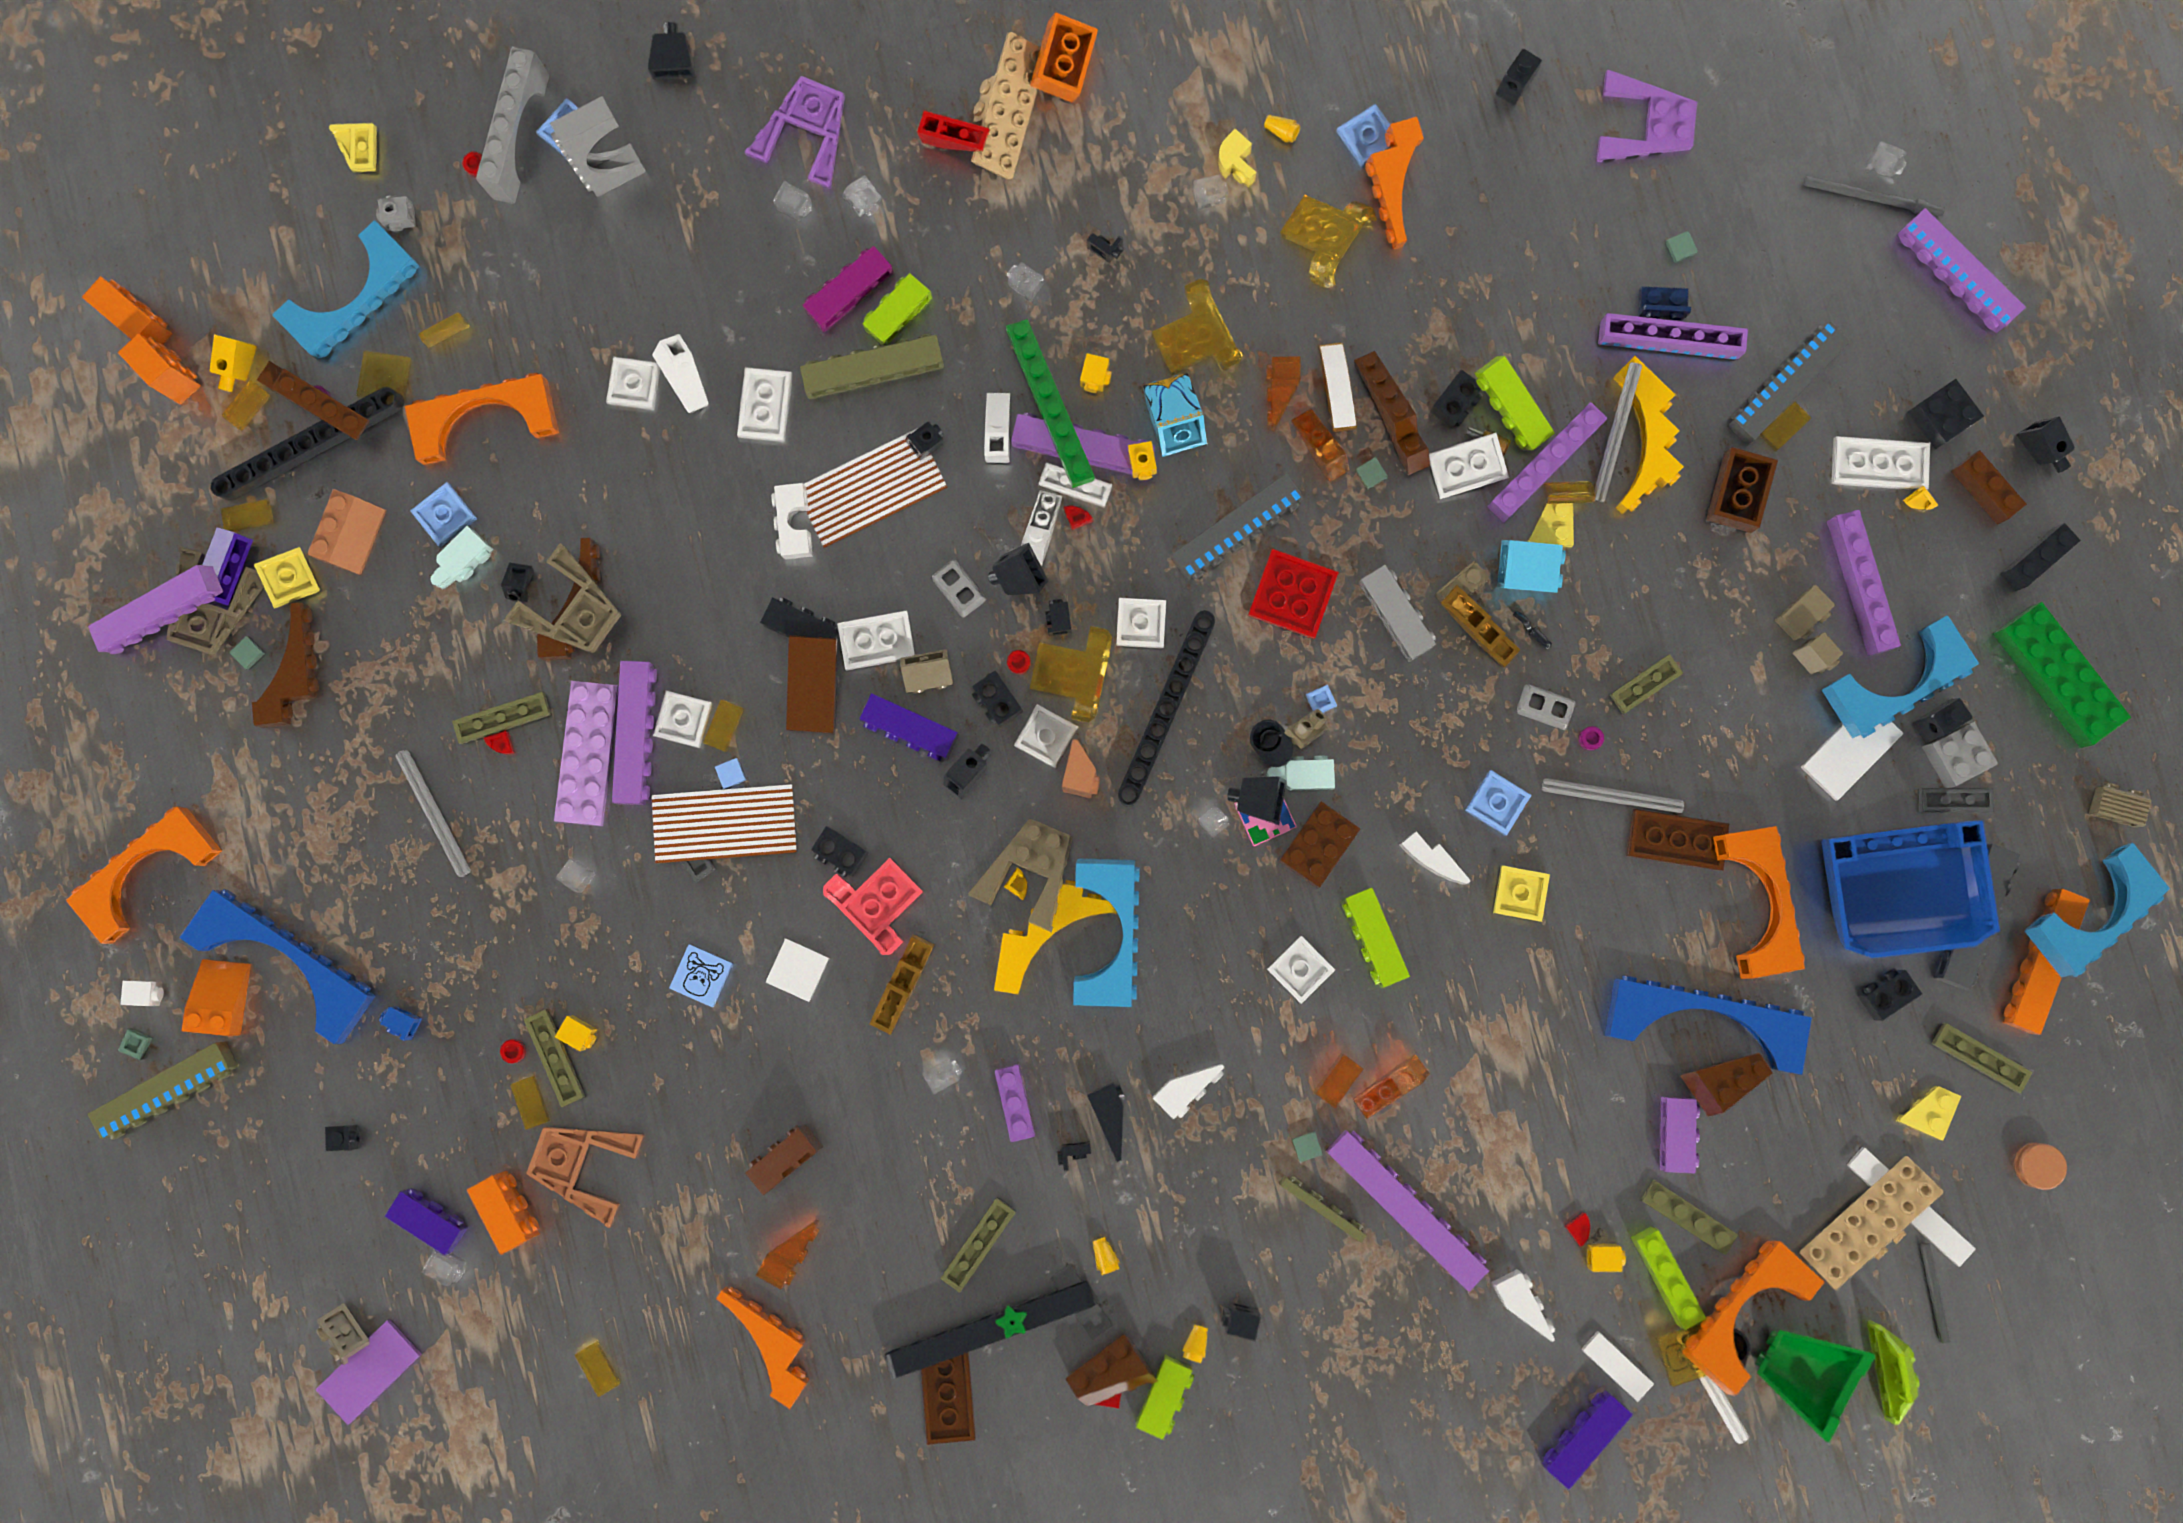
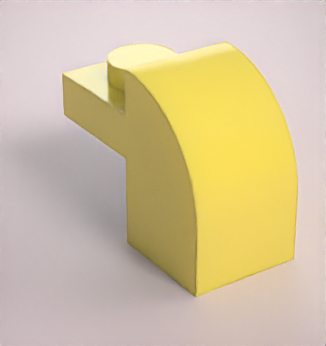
[1218,129,1256,187]

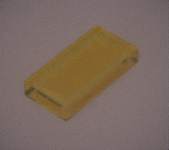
[418,313,470,348]
[221,380,271,431]
[1760,402,1811,451]
[1543,481,1595,504]
[220,499,273,532]
[703,699,744,752]
[510,1076,550,1130]
[574,1341,621,1397]

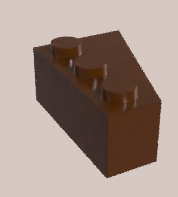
[1680,1053,1773,1116]
[745,1125,823,1195]
[1065,1334,1158,1406]

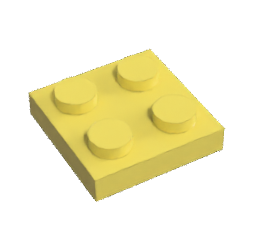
[254,547,320,609]
[1493,866,1550,922]

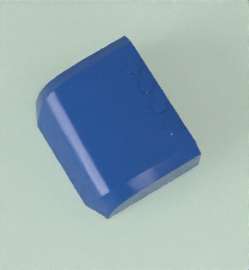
[1821,820,2000,958]

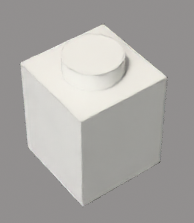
[121,981,164,1006]

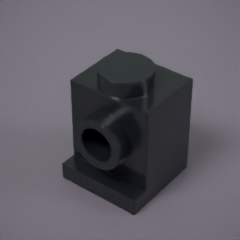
[906,421,944,461]
[1045,599,1072,636]

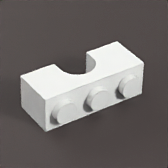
[771,483,813,560]

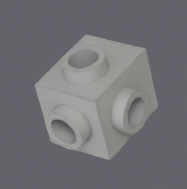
[376,195,416,232]

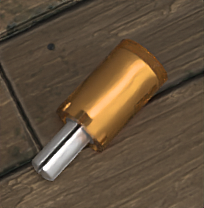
[1466,427,1511,456]

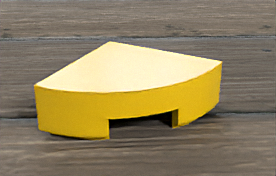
[1903,486,1938,510]
[1004,867,1028,901]

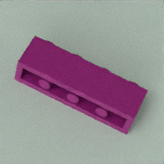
[803,246,894,332]

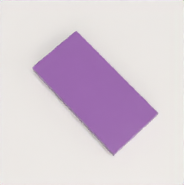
[315,1319,422,1425]

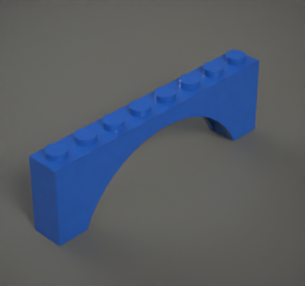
[179,889,376,1044]
[1604,975,1812,1075]

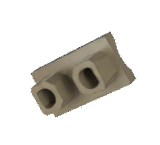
[1284,709,1328,749]

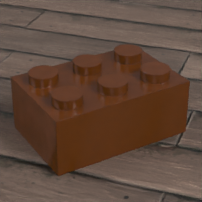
[1706,447,1778,533]
[1278,801,1361,889]

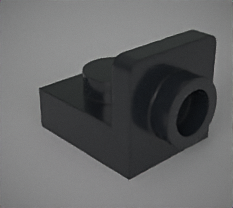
[1087,233,1124,264]
[501,563,534,602]
[325,1125,361,1151]
[1057,1141,1091,1171]

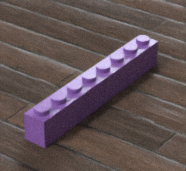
[1325,1130,1489,1292]

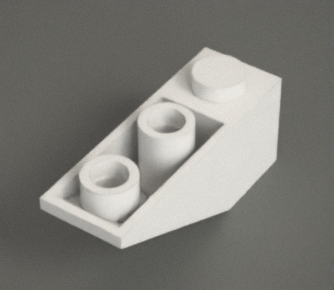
[652,334,708,413]
[985,393,1010,463]
[1021,490,1062,566]
[1153,1064,1224,1119]
[1491,1269,1555,1342]

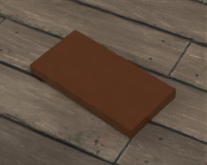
[786,635,837,733]
[1626,809,1730,871]
[921,1352,976,1445]

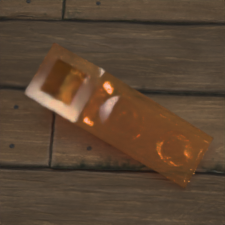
[1266,356,1301,432]
[1291,409,1350,482]
[1352,1054,1430,1119]
[756,1219,820,1290]

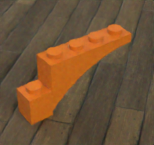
[1365,116,1424,249]
[716,1287,809,1409]

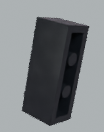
[2000,523,2081,591]
[760,597,839,638]

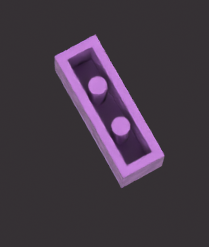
[995,1064,1036,1142]
[1660,1097,1700,1173]

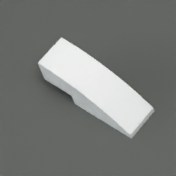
[1399,832,1471,885]

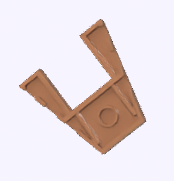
[526,1127,644,1228]

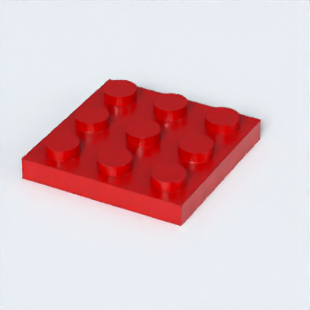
[1248,549,1339,639]

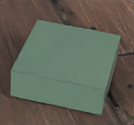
[1665,231,1698,263]
[1355,457,1388,490]
[229,636,265,670]
[118,1028,153,1060]
[1292,1131,1323,1163]

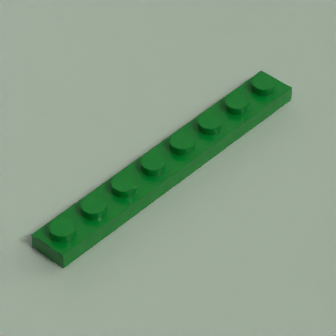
[1006,319,1095,488]

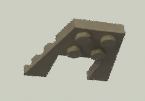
[504,543,621,653]
[166,546,264,656]
[968,819,1073,932]

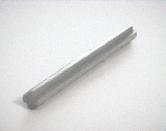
[1593,362,1642,502]
[396,750,471,877]
[1541,778,1684,813]

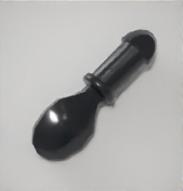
[1513,611,1552,649]

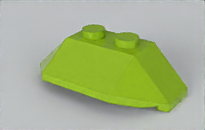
[1866,1320,1920,1425]

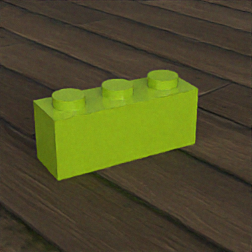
[863,273,932,346]
[1136,1354,1194,1440]

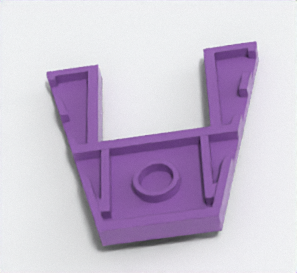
[1596,70,1697,162]
[745,76,845,189]

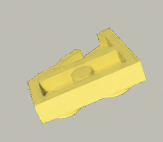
[329,123,376,172]
[1527,499,1574,547]
[1896,1086,1961,1141]

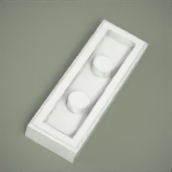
[1039,462,1112,508]
[1582,1331,1654,1402]

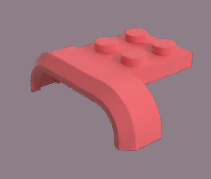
[823,858,923,955]

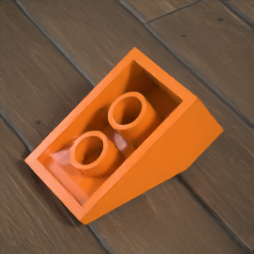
[182,959,251,1036]

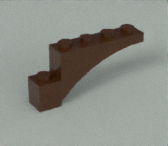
[1354,351,1430,475]
[257,361,370,441]
[537,538,601,661]
[252,602,319,728]

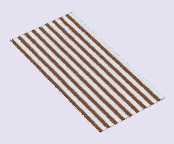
[804,428,947,548]
[652,784,797,863]

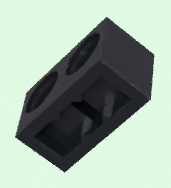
[1430,369,1483,428]
[972,670,1023,727]
[811,826,869,878]
[1858,968,1922,1021]
[1221,1302,1261,1341]

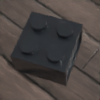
[1908,379,1984,450]

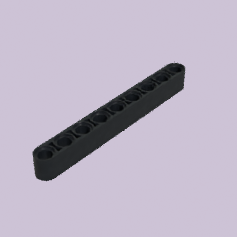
[210,387,405,501]
[1118,610,1215,807]
[883,1280,1096,1379]

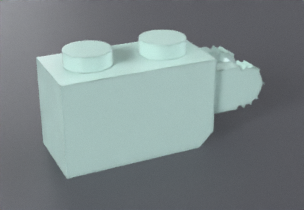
[430,526,494,589]
[1266,755,1335,791]

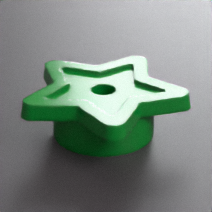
[996,1306,1027,1339]

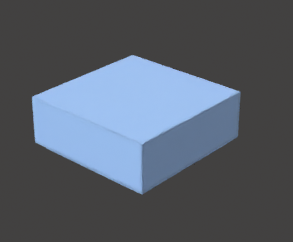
[1305,685,1337,713]
[715,758,746,789]

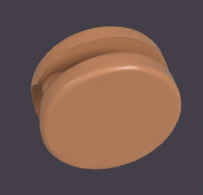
[2014,1143,2067,1190]

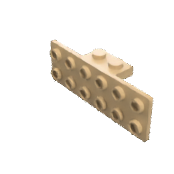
[971,32,1041,180]
[1800,1156,1943,1290]

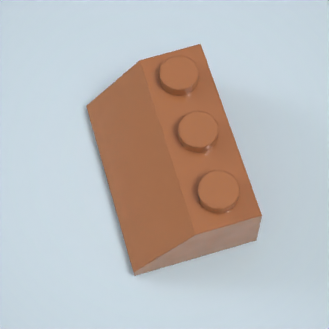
[307,489,386,575]
[1062,739,1100,799]

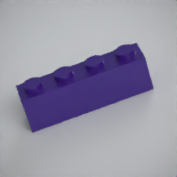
[859,693,959,762]
[1542,1390,1633,1490]

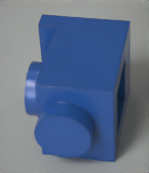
[379,1006,422,1041]

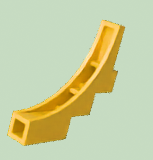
[1613,356,1684,514]
[994,880,1118,994]

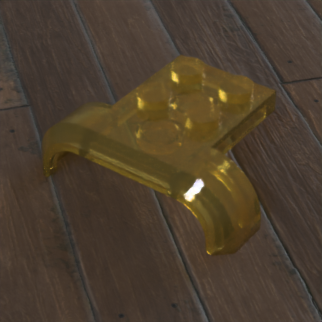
[1280,195,1377,288]
[1152,279,1244,376]
[1030,626,1112,723]

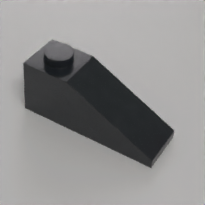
[1087,1082,1125,1162]

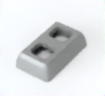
[932,560,986,617]
[1516,684,1576,730]

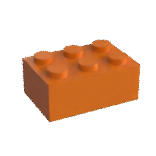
[1030,12,1098,102]
[82,276,173,345]
[117,333,201,405]
[467,1170,540,1255]

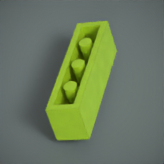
[1474,356,1555,450]
[1342,888,1410,988]
[1630,1226,1706,1330]

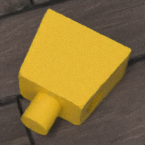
[209,334,257,392]

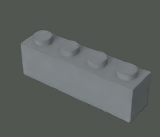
[1358,565,1436,662]

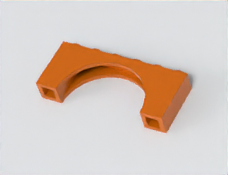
[405,373,559,465]
[66,807,222,944]
[1713,826,1805,979]
[1682,1241,1824,1395]

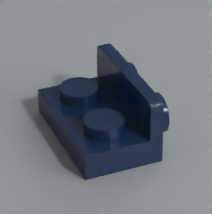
[1639,286,1691,321]

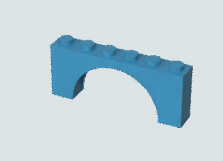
[272,220,419,360]
[1822,615,1979,738]
[2024,843,2170,977]
[1073,858,1140,1007]

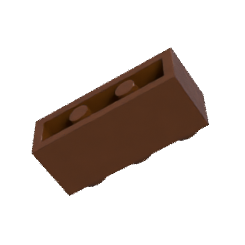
[1951,450,2027,525]

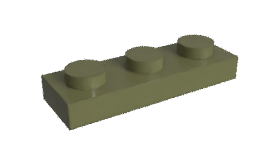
[1610,654,1683,714]

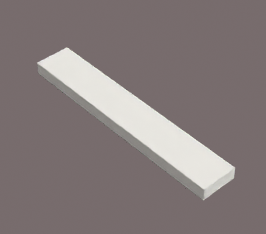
[1846,1147,1975,1267]

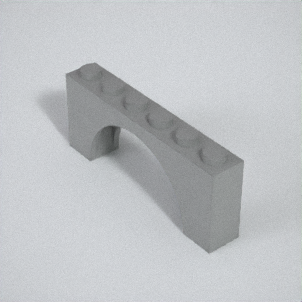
[476,46,550,204]
[550,96,646,197]

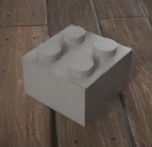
[1922,722,1998,788]

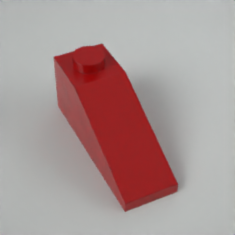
[917,111,990,152]

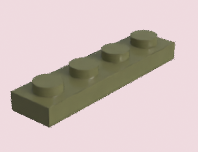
[452,692,551,744]
[523,1009,585,1107]
[1932,1023,2033,1093]
[1279,1176,1367,1243]
[1641,1180,1738,1255]
[940,1197,1016,1293]

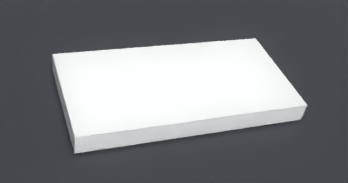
[1831,436,1930,490]
[1801,722,1904,801]

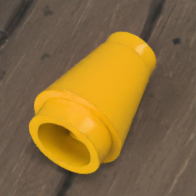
[1264,115,1300,143]
[1092,1237,1120,1275]
[1182,1324,1208,1363]

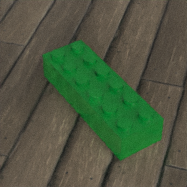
[1993,602,2131,748]

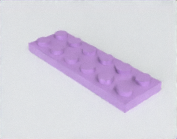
[554,681,619,826]

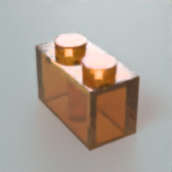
[1313,1053,1363,1108]

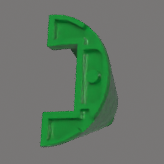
[1754,1330,1876,1443]

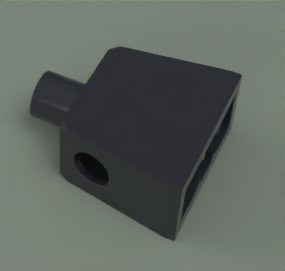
[648,22,696,79]
[1496,48,1542,106]
[2017,416,2075,473]
[988,543,1048,595]
[1913,698,1973,743]
[943,744,992,799]
[1227,776,1287,825]

